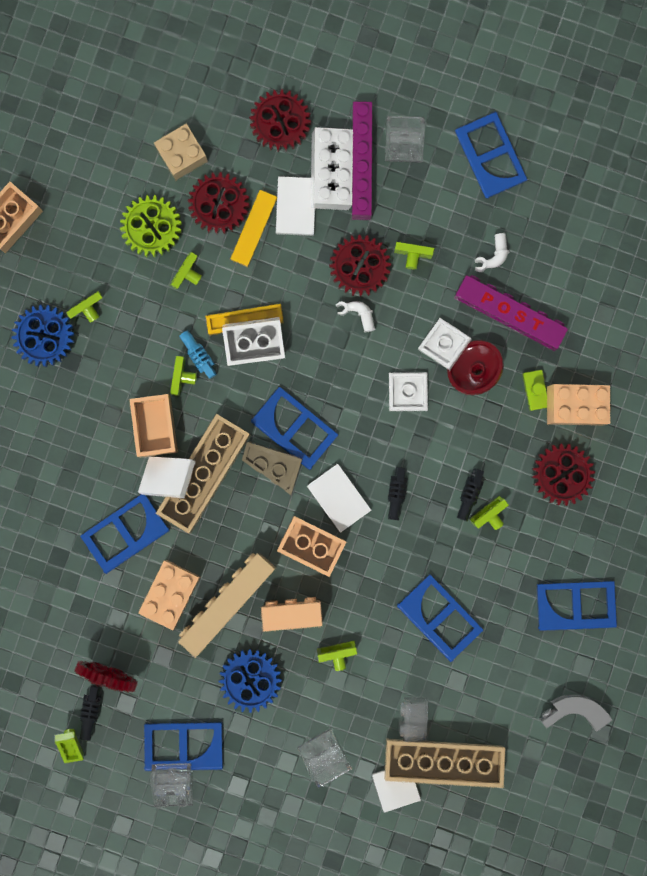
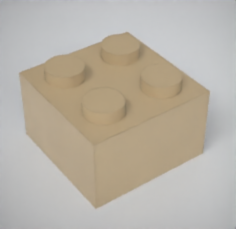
[154,123,208,181]

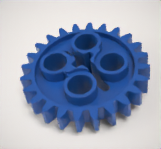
[11,305,75,367]
[219,649,282,713]

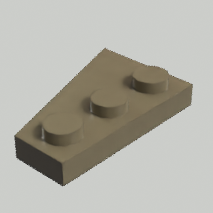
[242,441,303,495]

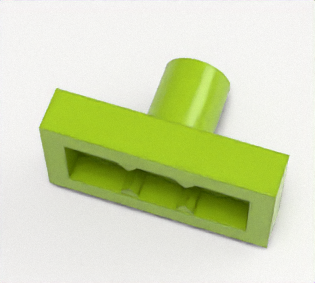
[394,242,434,270]
[170,252,202,289]
[66,291,103,323]
[170,356,197,397]
[522,370,547,411]
[469,496,509,530]
[317,641,357,671]
[55,729,84,763]

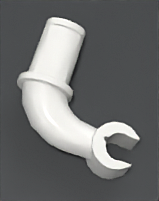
[475,233,509,272]
[336,301,375,332]

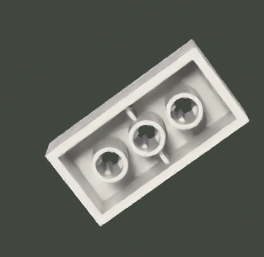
[311,127,353,210]

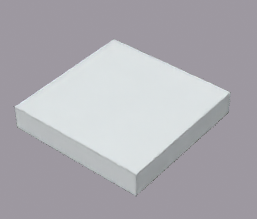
[418,318,472,370]
[389,373,428,411]
[372,770,421,812]

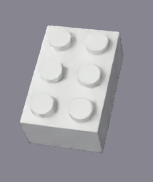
[222,317,285,366]

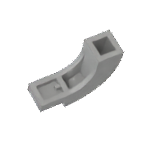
[539,694,612,731]

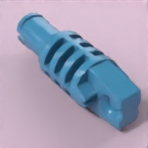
[179,330,217,379]

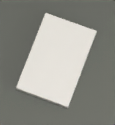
[276,177,315,236]
[138,457,195,498]
[307,464,371,533]

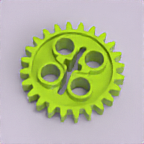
[120,195,182,257]

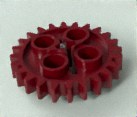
[249,89,311,152]
[188,172,250,235]
[329,234,391,297]
[532,443,595,506]
[74,661,138,692]

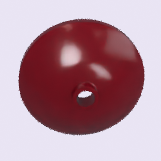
[447,341,504,395]

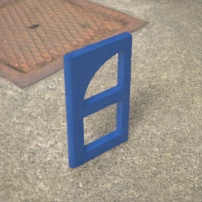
[455,112,527,199]
[251,386,338,470]
[80,494,170,574]
[397,574,483,662]
[537,581,617,631]
[144,722,223,771]

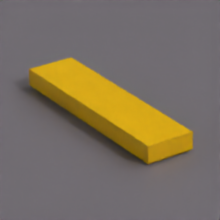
[230,190,277,267]
[206,304,284,335]

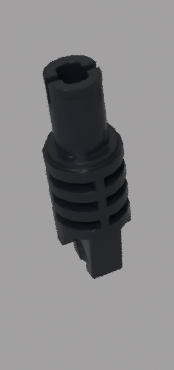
[388,467,408,521]
[457,468,484,522]
[80,685,101,741]

